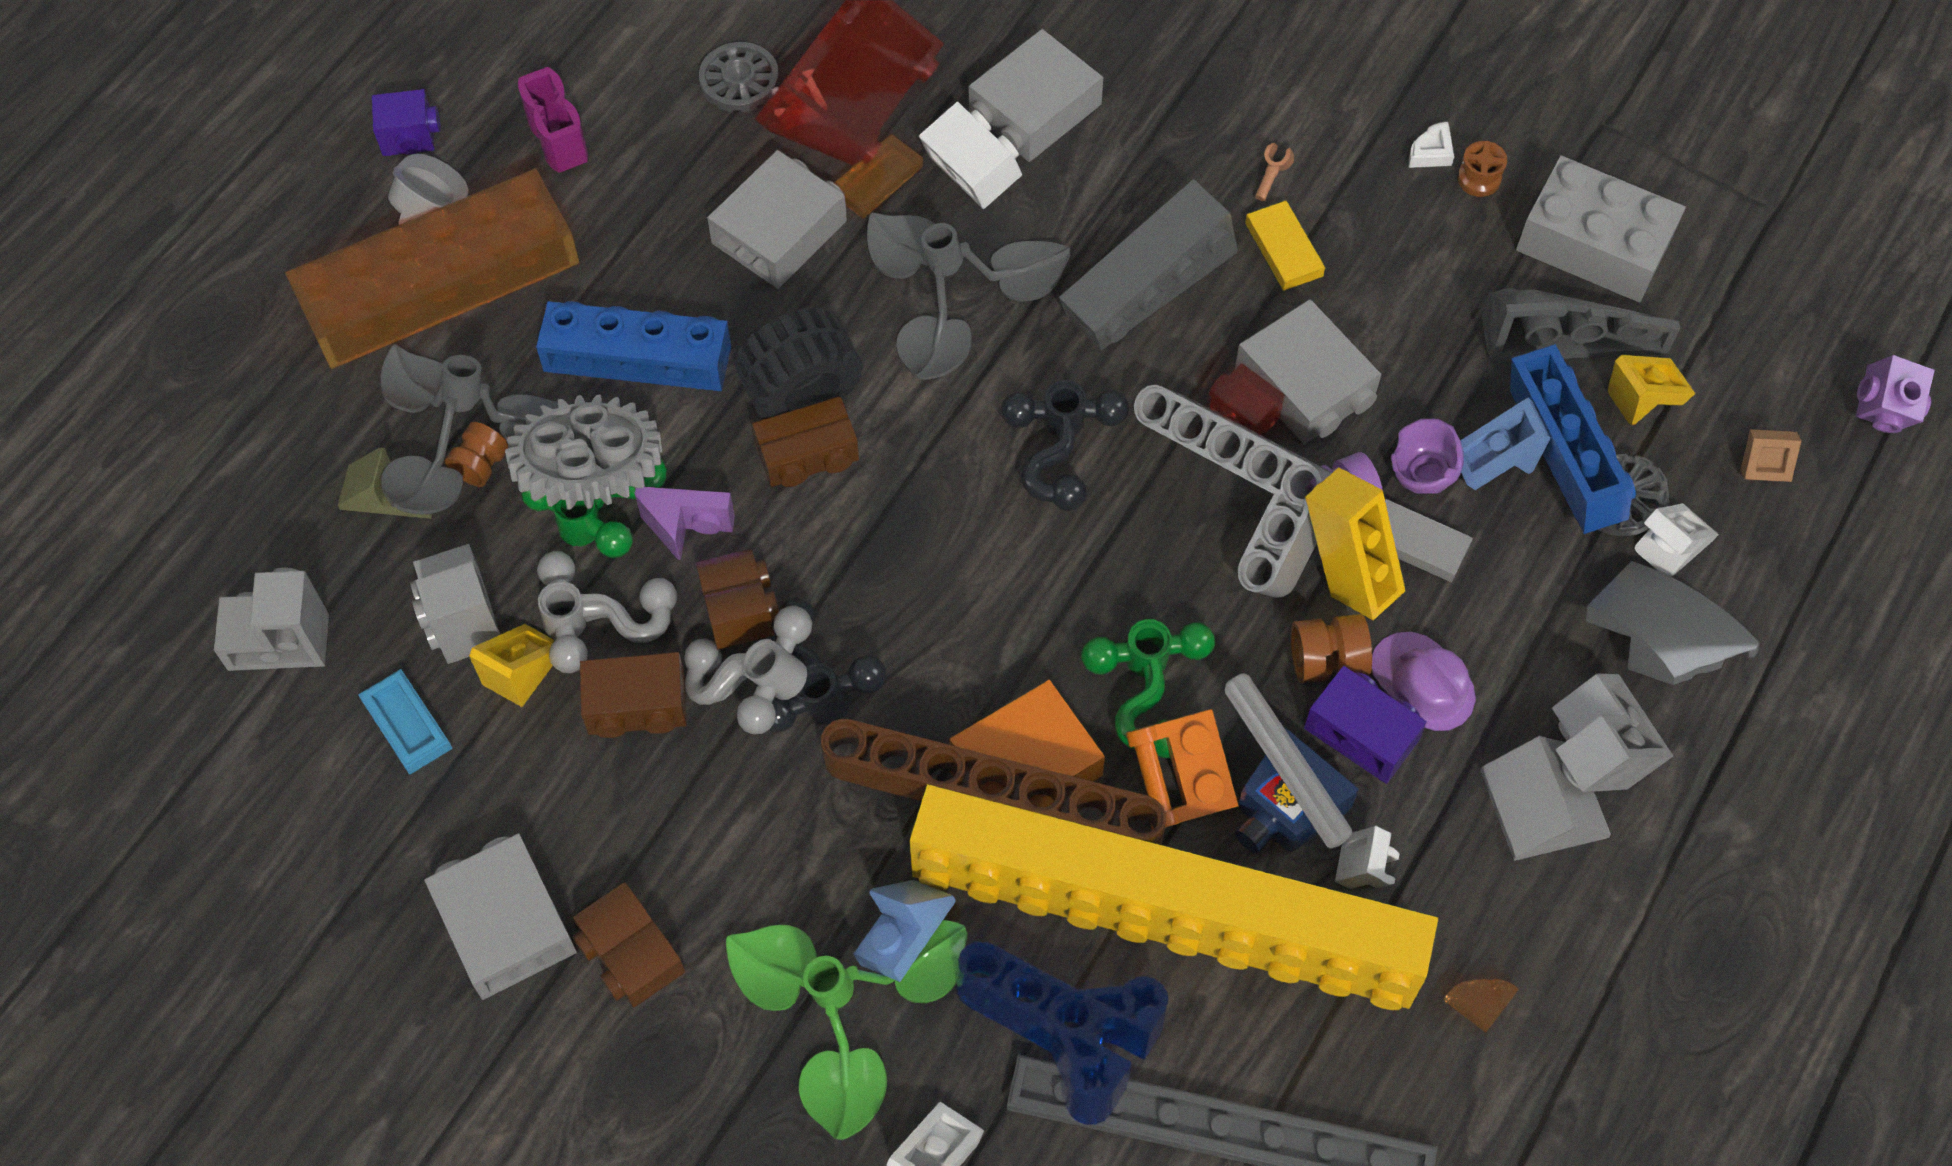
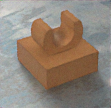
[1741,429,1802,482]

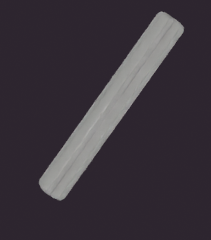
[1225,673,1352,848]

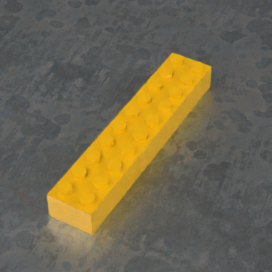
[910,784,1438,1010]

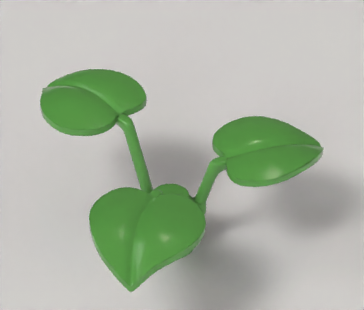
[726,920,968,1140]

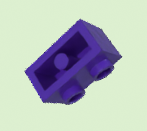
[1304,666,1427,784]

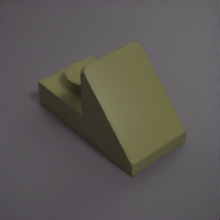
[338,448,433,519]

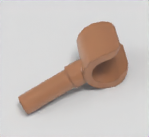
[1255,143,1294,201]

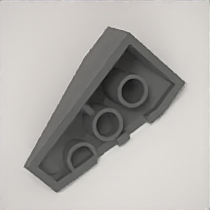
[1481,288,1680,362]

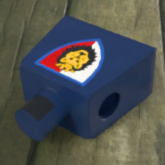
[1235,728,1359,854]

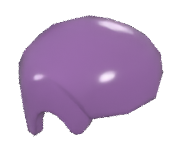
[1391,419,1464,494]

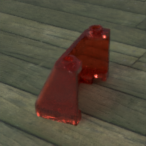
[754,0,944,166]

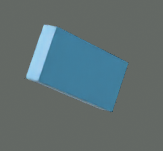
[358,669,453,775]

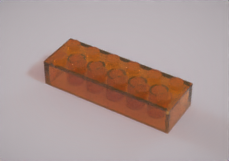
[285,168,580,369]

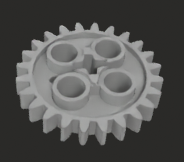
[505,395,662,509]

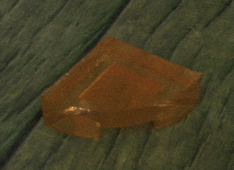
[1444,979,1519,1032]

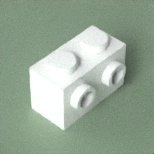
[919,101,1022,209]

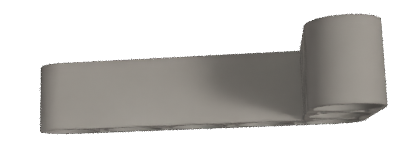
[1134,385,1332,598]

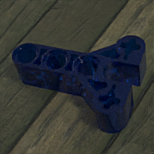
[956,942,1169,1125]

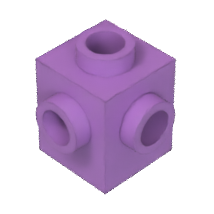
[1856,355,1934,433]

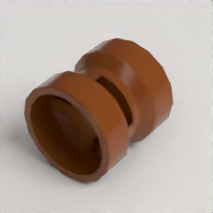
[444,422,508,487]

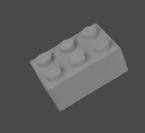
[1516,156,1686,303]

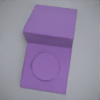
[635,487,735,560]

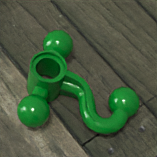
[521,458,667,558]
[1081,619,1215,759]

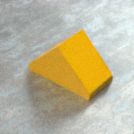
[469,624,555,707]

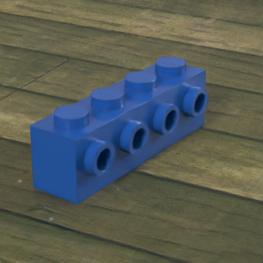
[536,301,731,391]
[1510,344,1636,534]

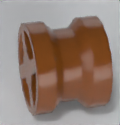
[1457,141,1508,197]

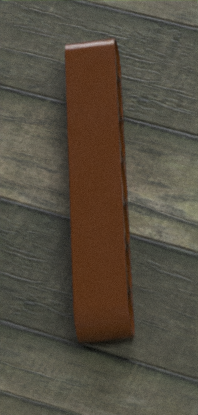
[821,719,1166,845]

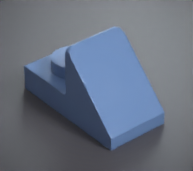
[1460,398,1551,490]
[854,880,956,982]

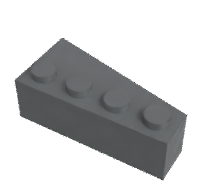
[1059,179,1238,350]

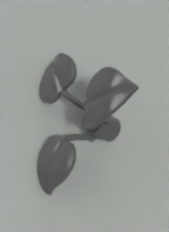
[867,213,1070,380]
[380,344,558,515]

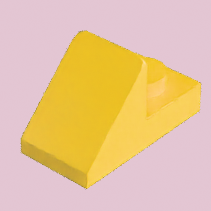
[1608,355,1695,425]

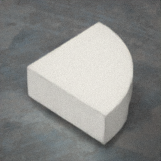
[1408,122,1454,168]

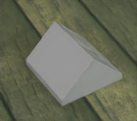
[1480,736,1611,861]

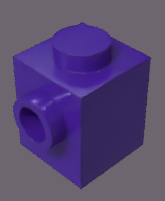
[372,89,441,156]

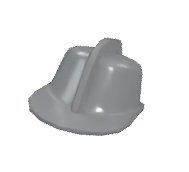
[388,154,469,227]

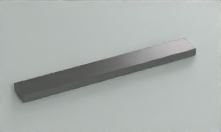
[1007,1054,1438,1166]

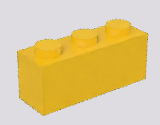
[1305,467,1405,620]

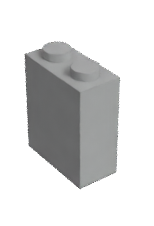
[969,29,1103,162]
[707,150,847,289]
[1235,299,1381,445]
[424,833,577,1000]

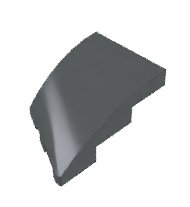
[1586,561,1760,685]

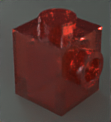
[1209,363,1285,440]

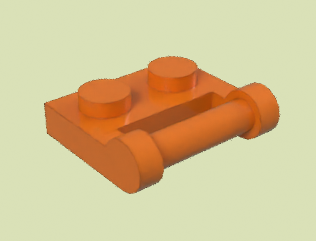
[1126,709,1238,830]

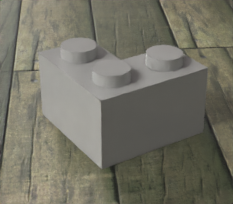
[410,544,500,664]
[214,568,329,671]
[1552,674,1673,792]

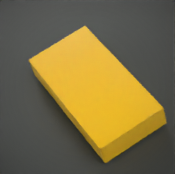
[1245,201,1325,291]

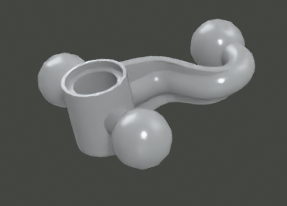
[537,551,677,673]
[684,605,812,735]

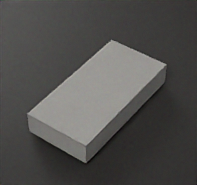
[1385,499,1473,583]

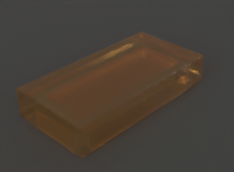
[834,134,923,219]

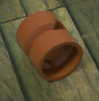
[1291,614,1372,684]

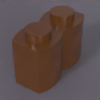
[695,549,779,650]
[572,882,685,1008]

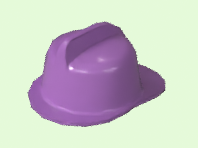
[1372,632,1476,731]

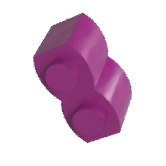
[518,67,588,173]

